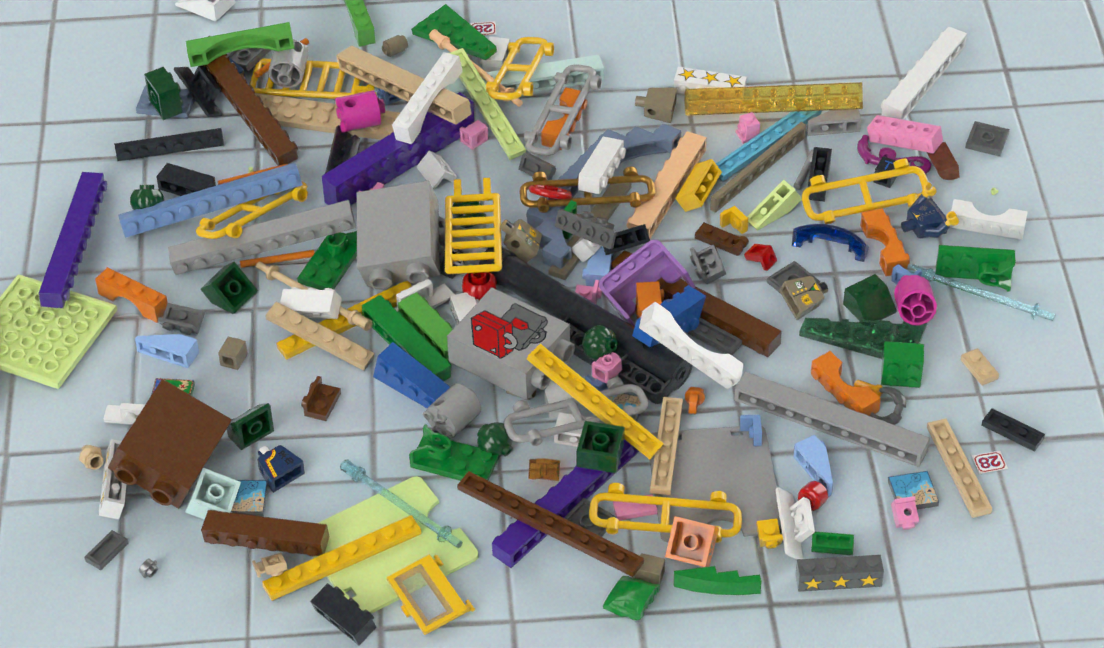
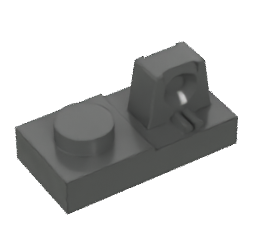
[518,152,557,180]

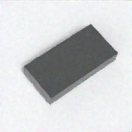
[84,530,129,570]

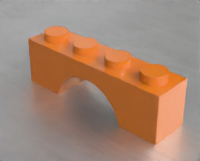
[541,87,587,150]
[860,208,910,276]
[95,267,168,323]
[811,351,881,416]

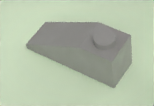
[807,105,861,136]

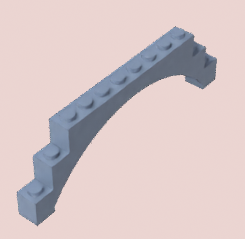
[526,123,681,269]

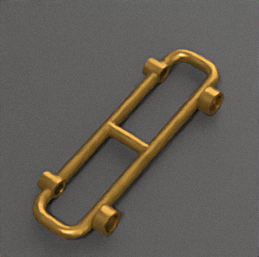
[519,166,656,213]

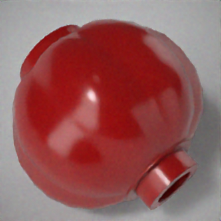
[462,272,497,301]

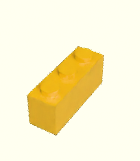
[675,159,722,212]

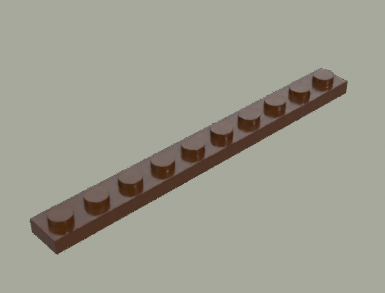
[457,471,644,577]

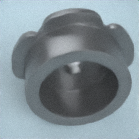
[139,558,158,578]

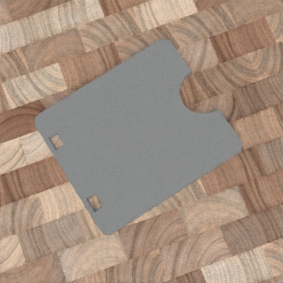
[649,426,782,542]

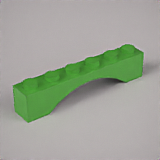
[344,0,375,47]
[186,22,294,67]

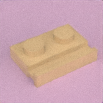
[252,553,287,578]

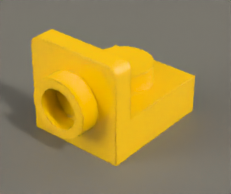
[720,206,748,234]
[756,518,783,549]

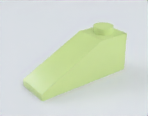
[747,180,802,230]

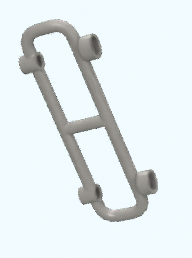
[524,65,602,156]
[504,377,649,446]

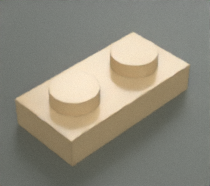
[960,348,999,386]

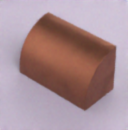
[926,142,960,180]

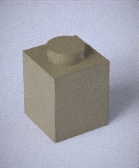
[218,336,248,370]
[635,553,665,584]

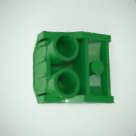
[603,576,660,620]

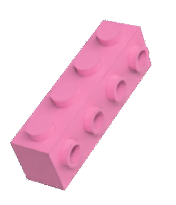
[867,115,943,153]

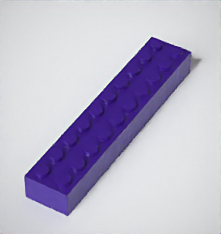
[322,92,475,205]

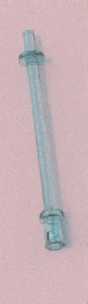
[909,264,1056,321]
[340,459,463,548]

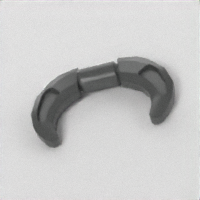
[870,387,906,425]

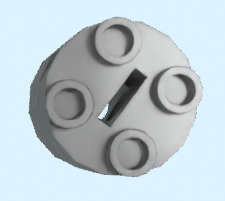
[268,39,308,88]
[423,383,481,439]

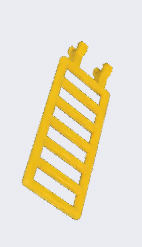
[249,58,377,99]
[445,178,502,274]

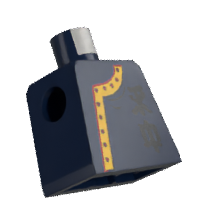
[257,445,305,493]

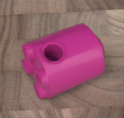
[335,90,385,133]
[894,275,937,325]

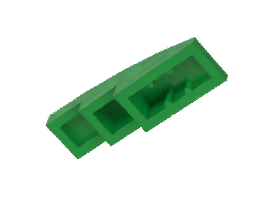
[673,566,762,595]

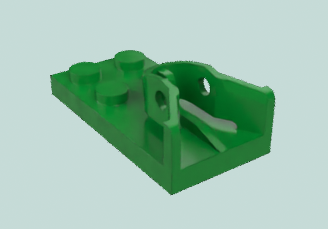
[297,231,357,290]
[935,245,1016,292]
[409,424,499,481]

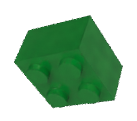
[881,341,924,388]

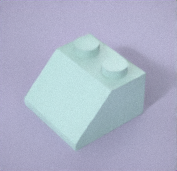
[185,468,241,519]

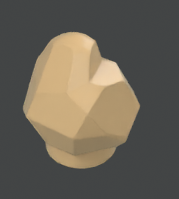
[79,445,104,470]

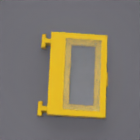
[387,554,475,635]

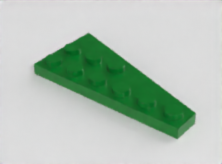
[411,4,497,60]

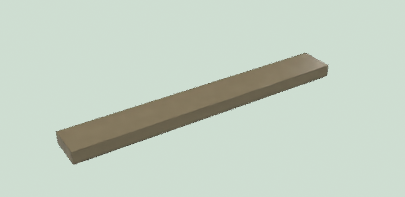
[710,122,806,213]
[548,183,631,280]

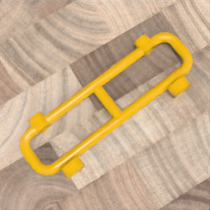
[486,37,554,100]
[802,158,930,224]
[195,181,308,239]
[589,483,742,543]

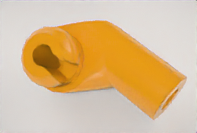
[854,380,883,397]

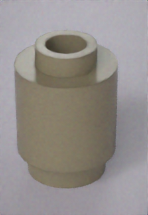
[382,35,408,57]

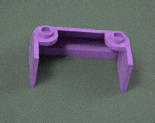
[599,240,695,327]

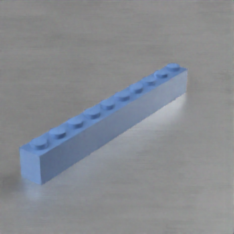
[118,163,302,238]

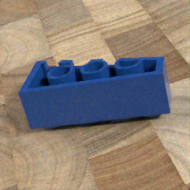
[632,285,706,347]
[373,342,450,408]

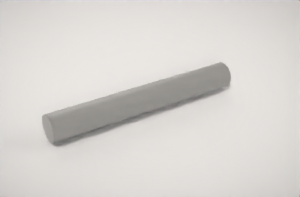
[794,149,814,189]

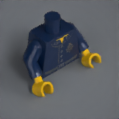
[901,182,959,239]

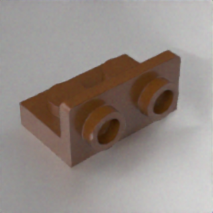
[301,376,341,421]

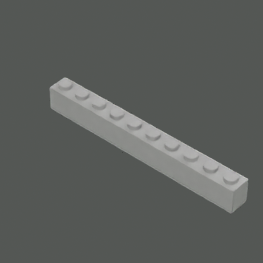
[168,200,356,275]
[734,372,930,467]

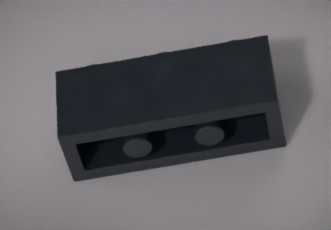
[808,147,832,202]
[156,163,216,196]
[310,583,376,645]

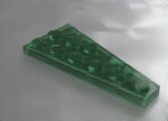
[799,318,927,359]

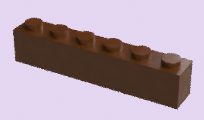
[201,510,330,556]

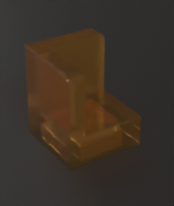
[528,458,560,481]

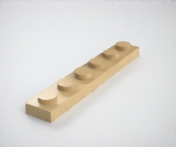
[266,302,374,371]
[650,397,683,495]
[927,419,992,518]

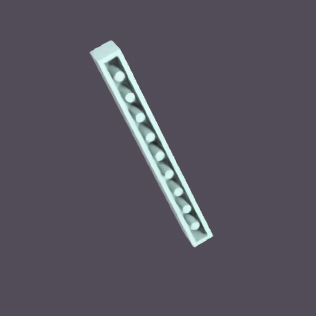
[444,55,604,102]

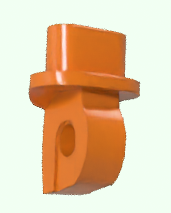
[685,387,705,414]

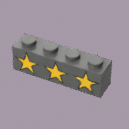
[795,555,884,592]

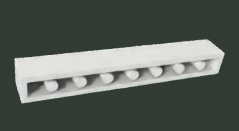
[881,26,967,120]

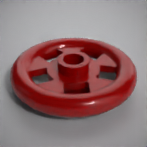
[528,185,572,199]

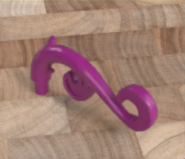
[857,135,931,174]

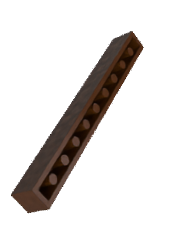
[204,36,298,166]
[611,250,782,358]

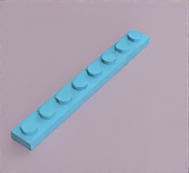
[716,100,822,181]

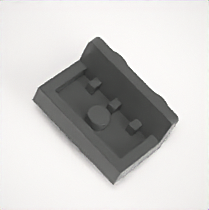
[690,244,726,284]
[158,303,205,335]

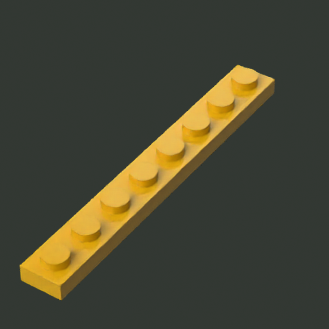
[276,281,412,360]
[527,344,664,460]
[262,515,421,601]

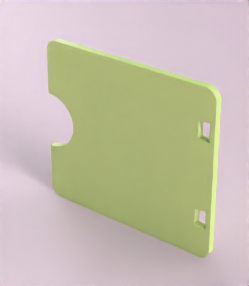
[312,476,478,614]

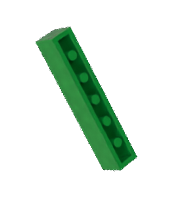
[362,295,452,381]

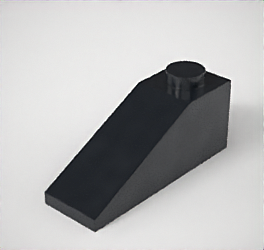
[603,224,650,255]

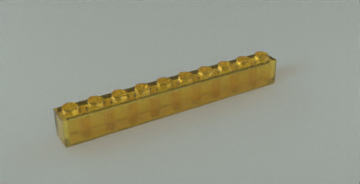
[684,82,863,116]

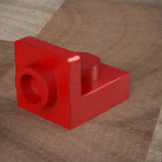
[744,244,777,271]

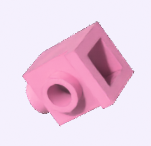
[735,112,760,144]
[460,120,488,150]
[592,352,622,384]
[891,496,919,530]

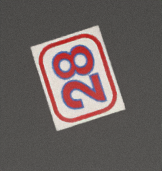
[470,21,497,35]
[972,451,1008,474]

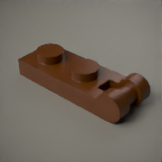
[695,222,749,256]

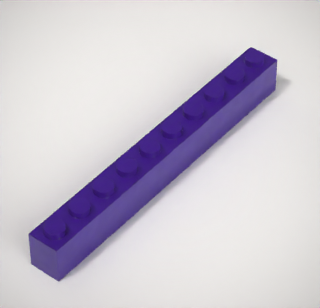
[39,172,107,308]
[492,439,639,568]

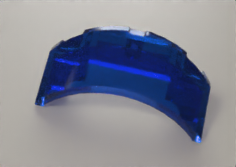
[792,224,869,262]

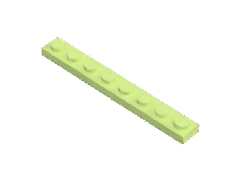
[449,48,526,160]

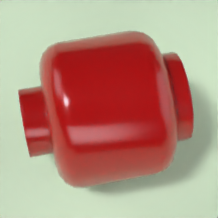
[798,481,828,511]

